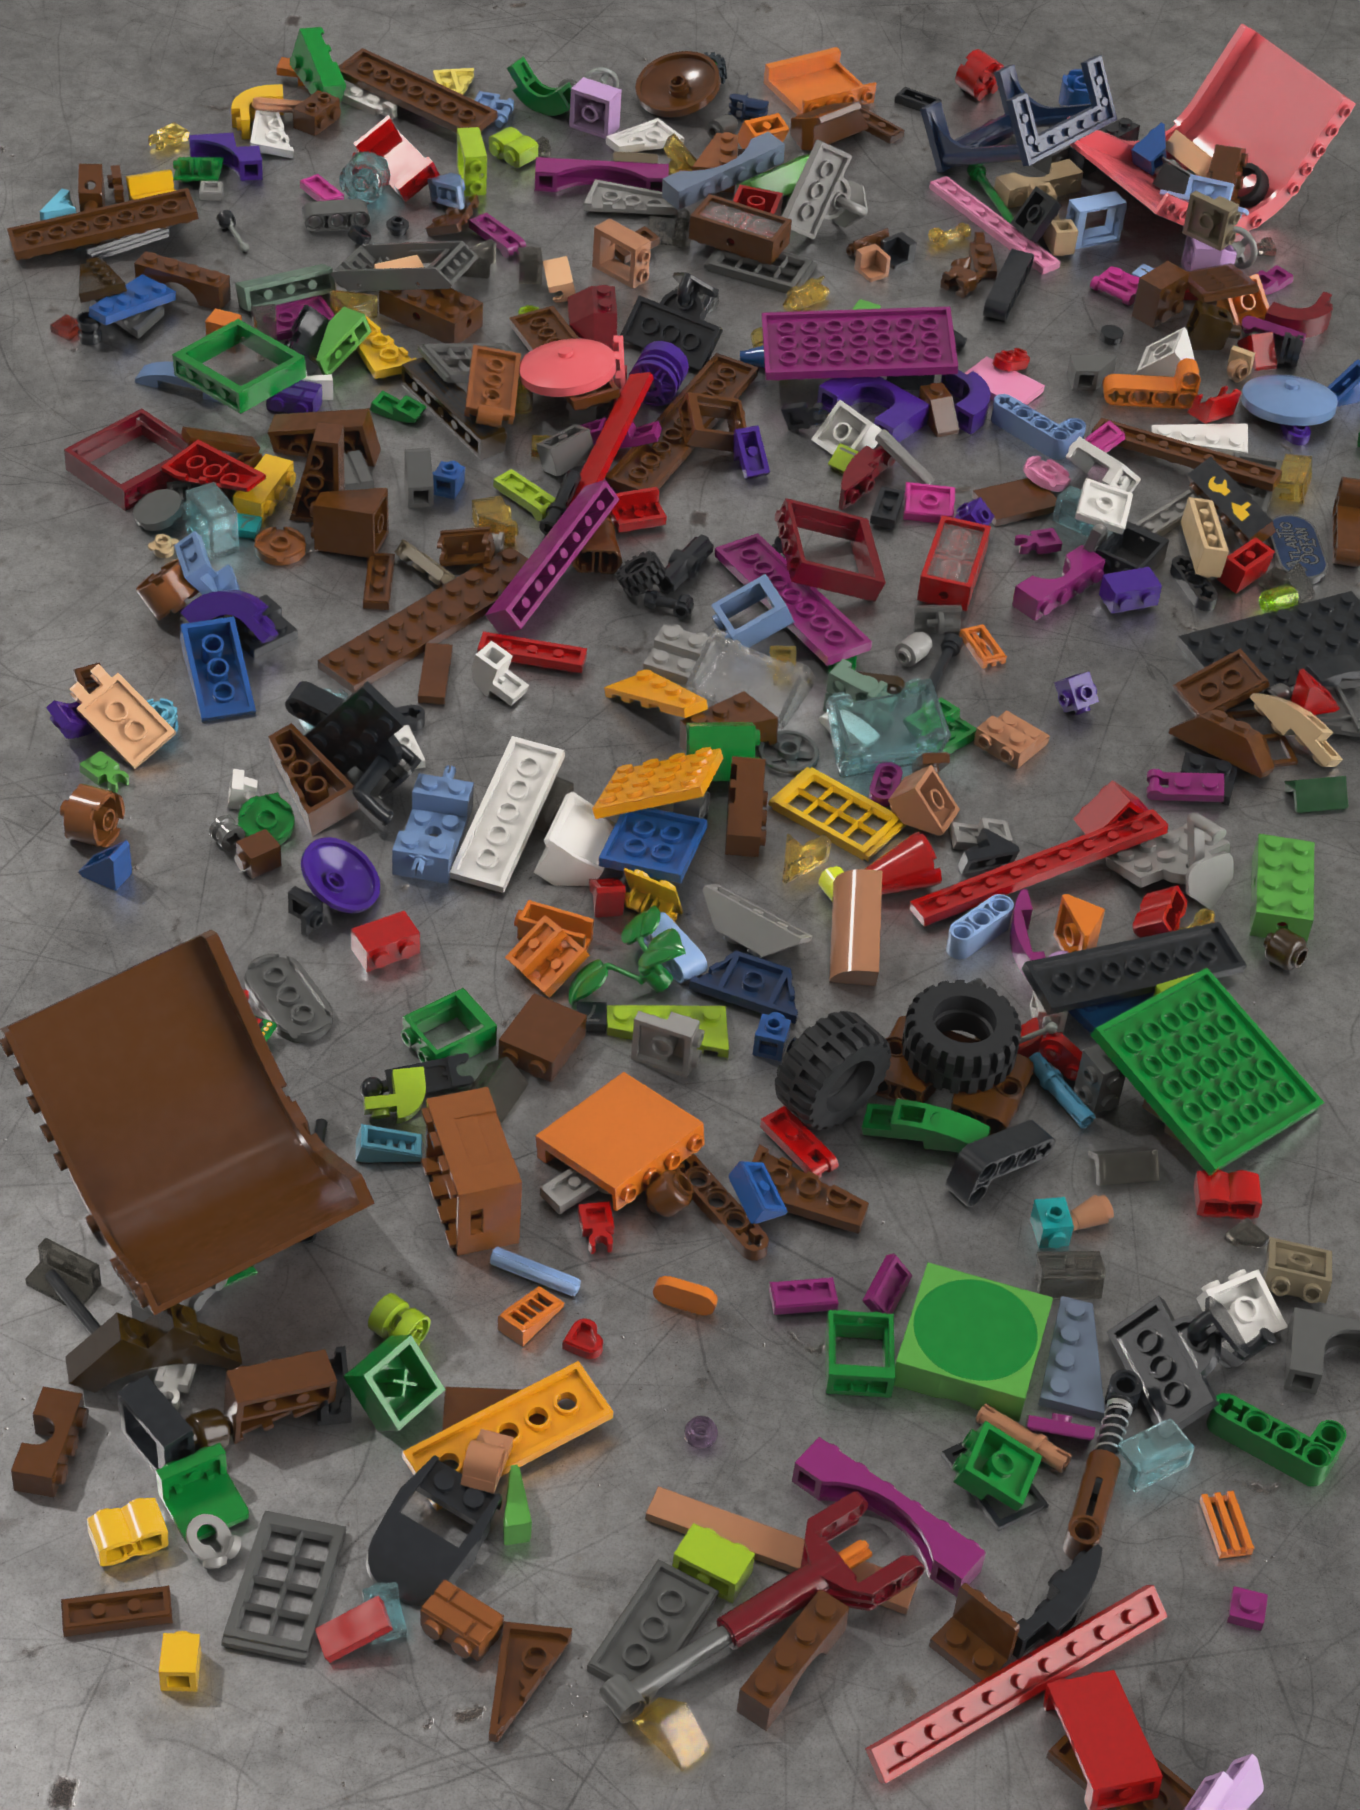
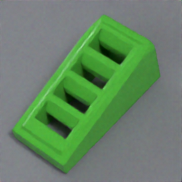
[503,1464,532,1545]

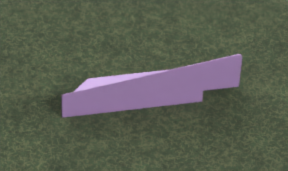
[1184,1754,1264,1810]

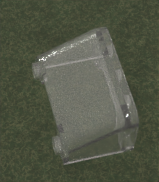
[686,628,816,729]

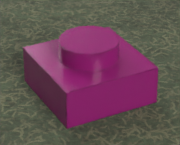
[1227,1586,1268,1631]

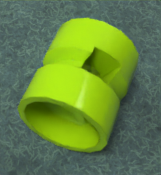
[368,1293,431,1346]

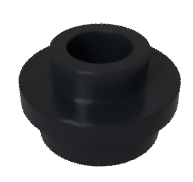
[386,216,409,236]

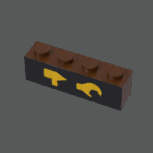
[1187,456,1276,545]

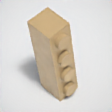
[1181,497,1229,578]

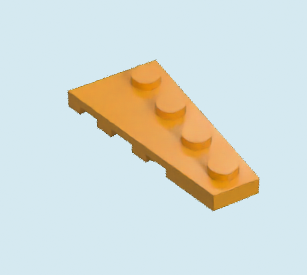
[604,670,708,718]

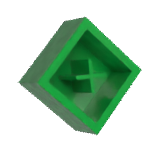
[343,1335,446,1431]

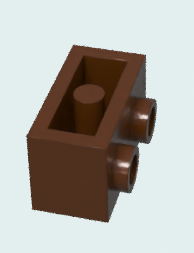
[293,90,341,136]

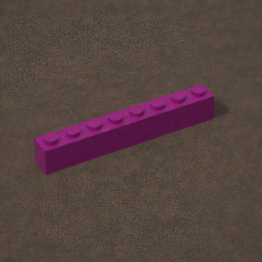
[485,480,620,635]

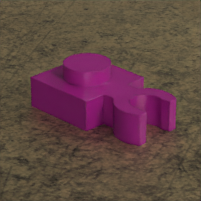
[1014,528,1063,554]

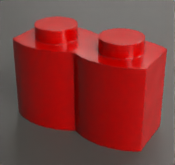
[1132,885,1187,938]
[1193,1170,1262,1219]

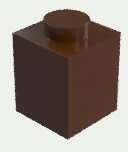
[234,829,282,879]

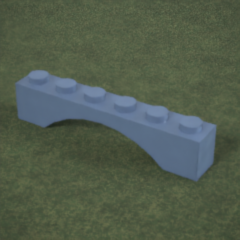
[662,131,785,210]

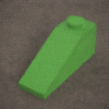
[316,307,372,375]

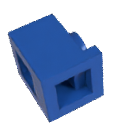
[432,461,465,500]
[752,1012,791,1062]

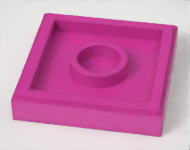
[903,482,955,523]

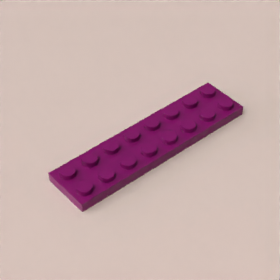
[715,533,872,666]

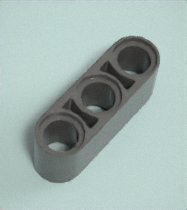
[302,199,370,232]

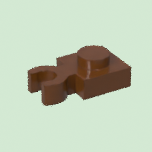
[107,165,124,203]

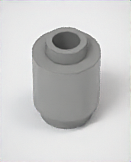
[895,632,932,667]

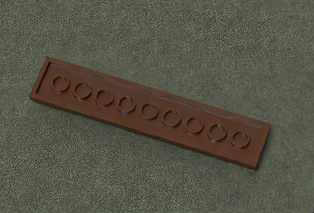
[605,353,759,492]
[318,546,528,693]

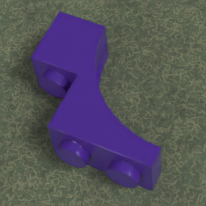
[189,133,263,181]

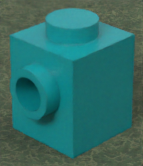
[1030,1197,1074,1249]

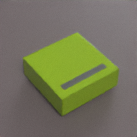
[828,443,859,473]

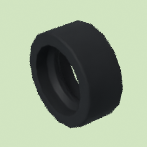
[1237,163,1269,208]

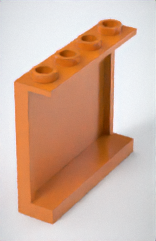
[763,47,877,116]
[535,1072,705,1211]

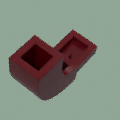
[1264,292,1333,338]

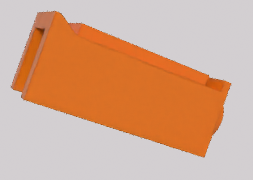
[514,900,594,951]

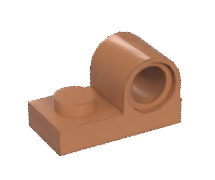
[461,1429,514,1494]

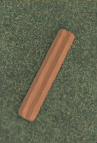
[252,97,303,113]

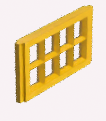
[768,767,906,861]

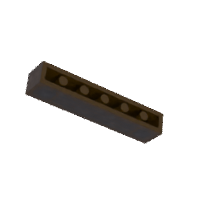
[402,357,507,460]

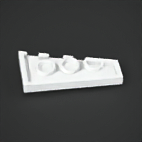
[1151,423,1248,456]

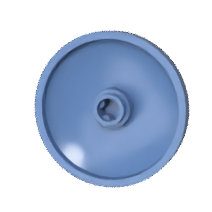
[1241,375,1338,426]

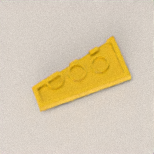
[356,315,416,379]

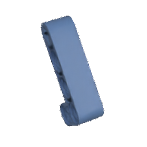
[991,394,1086,460]

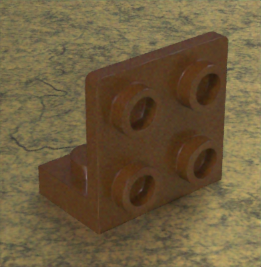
[929,1583,1020,1684]

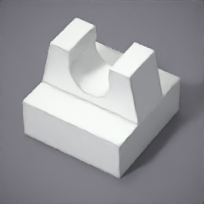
[227,769,258,810]

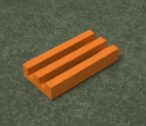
[959,624,1007,669]
[1199,1490,1254,1559]

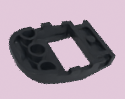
[366,1455,502,1606]

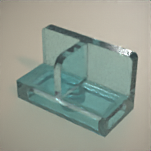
[1117,1418,1195,1493]

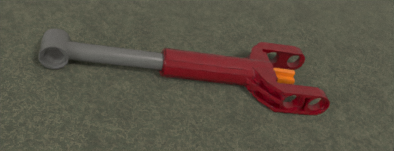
[599,1492,925,1724]

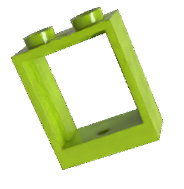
[457,127,487,196]

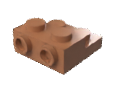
[974,710,1050,769]

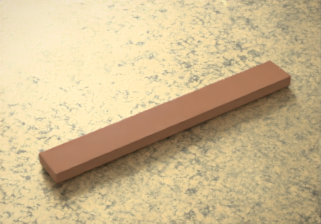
[645,1486,918,1615]

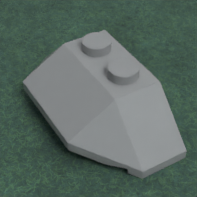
[703,884,813,958]

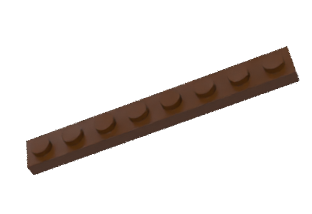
[1091,417,1282,492]

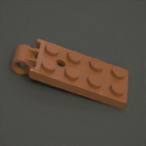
[464,345,521,428]

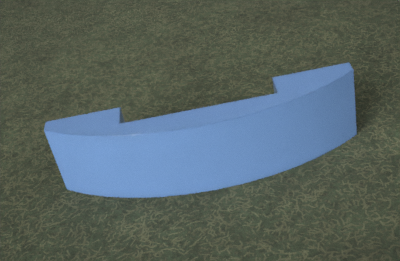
[135,361,221,403]

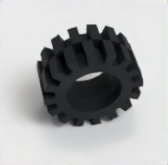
[616,551,666,597]

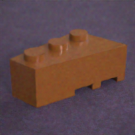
[692,132,739,193]

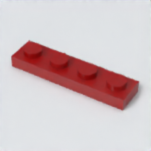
[477,631,587,673]

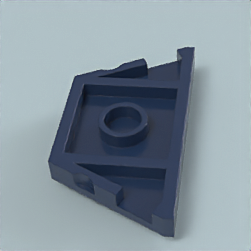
[689,950,798,1024]

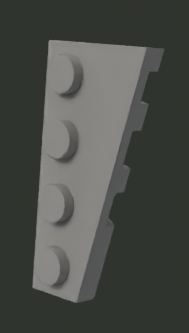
[584,179,678,215]

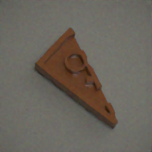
[425,194,480,237]
[489,1621,572,1742]

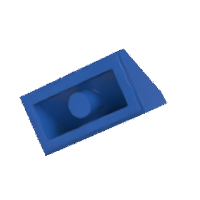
[729,1161,788,1224]

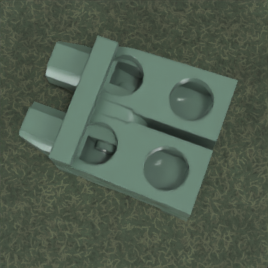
[823,659,897,733]

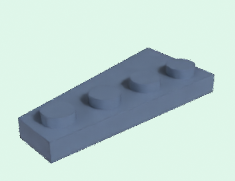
[1038,1296,1105,1421]

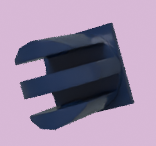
[728,93,769,123]

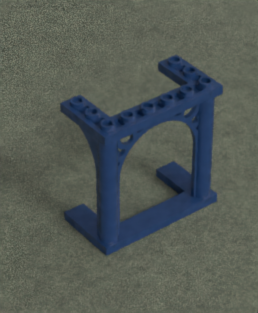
[920,55,1118,172]

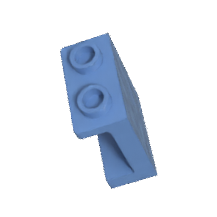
[174,531,240,595]

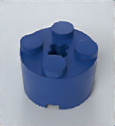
[1058,69,1091,106]

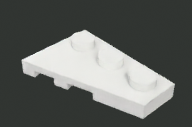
[606,118,684,152]

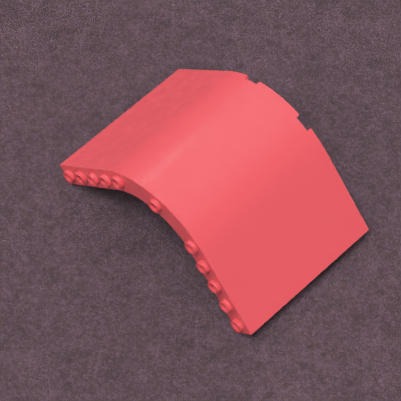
[1067,24,1356,236]

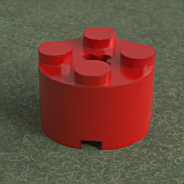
[955,49,1004,101]

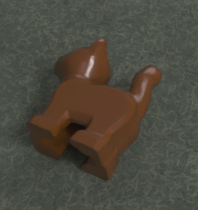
[940,256,987,298]

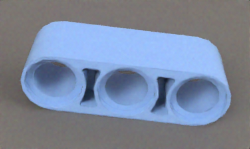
[946,894,1014,960]
[644,912,708,984]

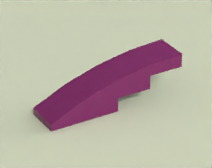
[580,417,662,448]

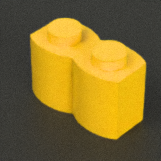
[87,1498,169,1566]

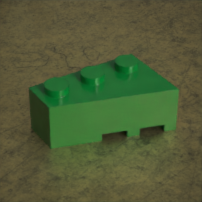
[289,27,346,103]

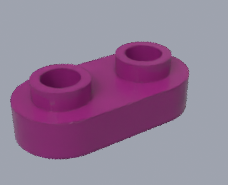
[868,762,903,807]

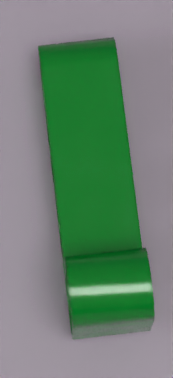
[1206,1393,1347,1486]

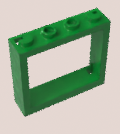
[172,319,306,414]

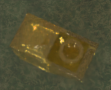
[472,496,519,547]

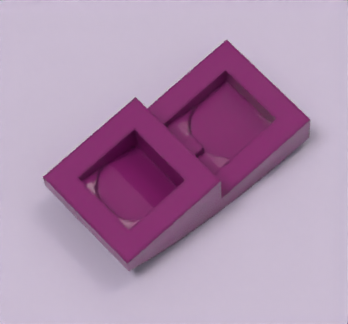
[1256,265,1293,295]

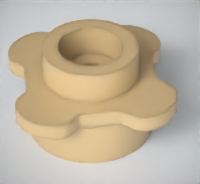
[148,534,179,558]

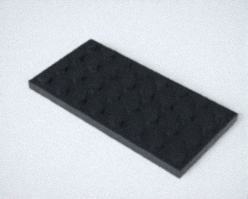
[1176,591,1360,709]

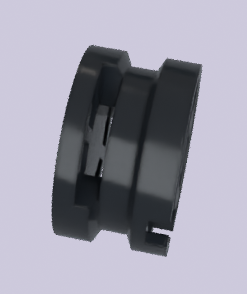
[1278,332,1304,368]

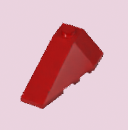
[161,440,266,492]

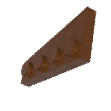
[752,1144,869,1234]

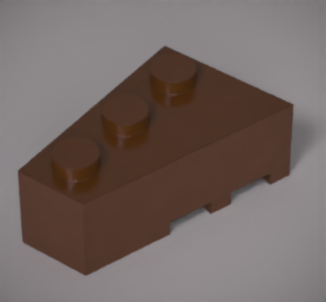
[1209,144,1248,204]
[679,691,778,752]
[224,1349,337,1444]

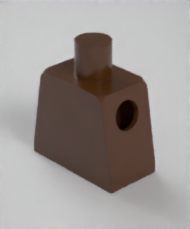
[78,164,105,212]

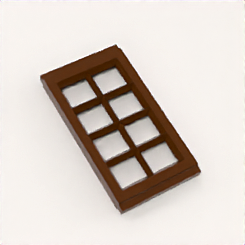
[1187,263,1259,303]

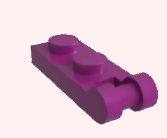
[469,212,526,258]
[1241,316,1306,347]
[1146,769,1224,802]

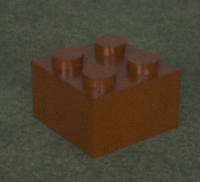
[1132,261,1189,328]

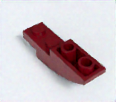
[838,445,896,510]

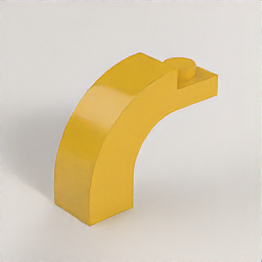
[231,84,284,139]

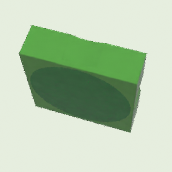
[894,1262,1053,1422]

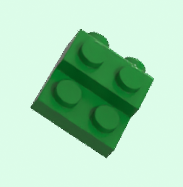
[951,1421,1043,1512]

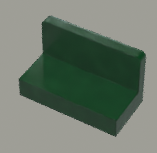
[1284,776,1349,813]

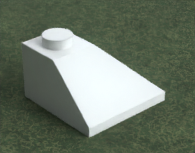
[1136,327,1195,377]
[811,399,882,455]

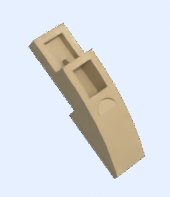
[1250,693,1343,767]

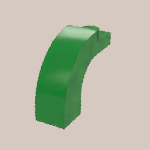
[506,56,572,116]

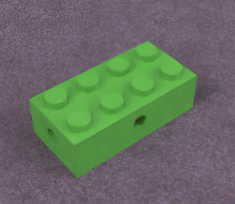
[1249,834,1315,944]

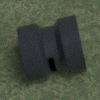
[76,311,102,345]

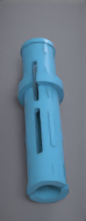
[1029,1052,1096,1129]

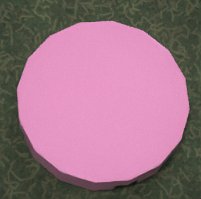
[1023,456,1071,492]

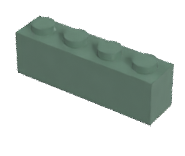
[235,264,336,311]

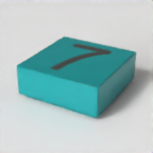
[230,513,262,539]

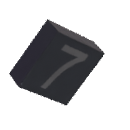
[576,1001,607,1031]

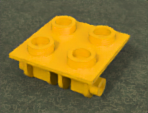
[624,868,683,922]

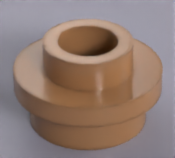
[1227,359,1249,383]

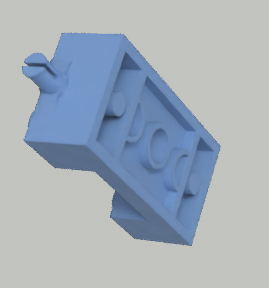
[392,765,474,884]

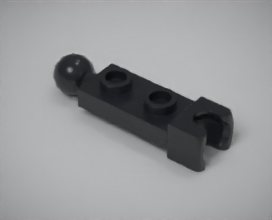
[360,1053,474,1097]

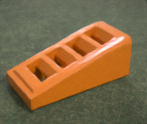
[497,1286,564,1347]

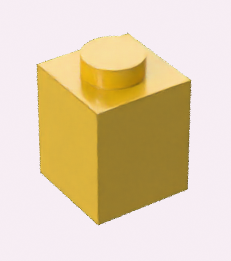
[159,1631,201,1692]

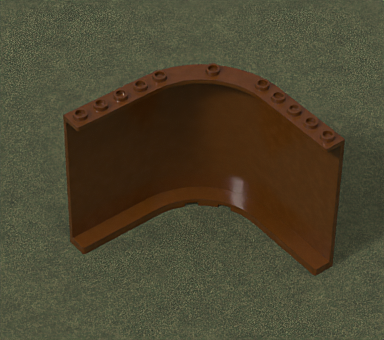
[0,930,375,1315]

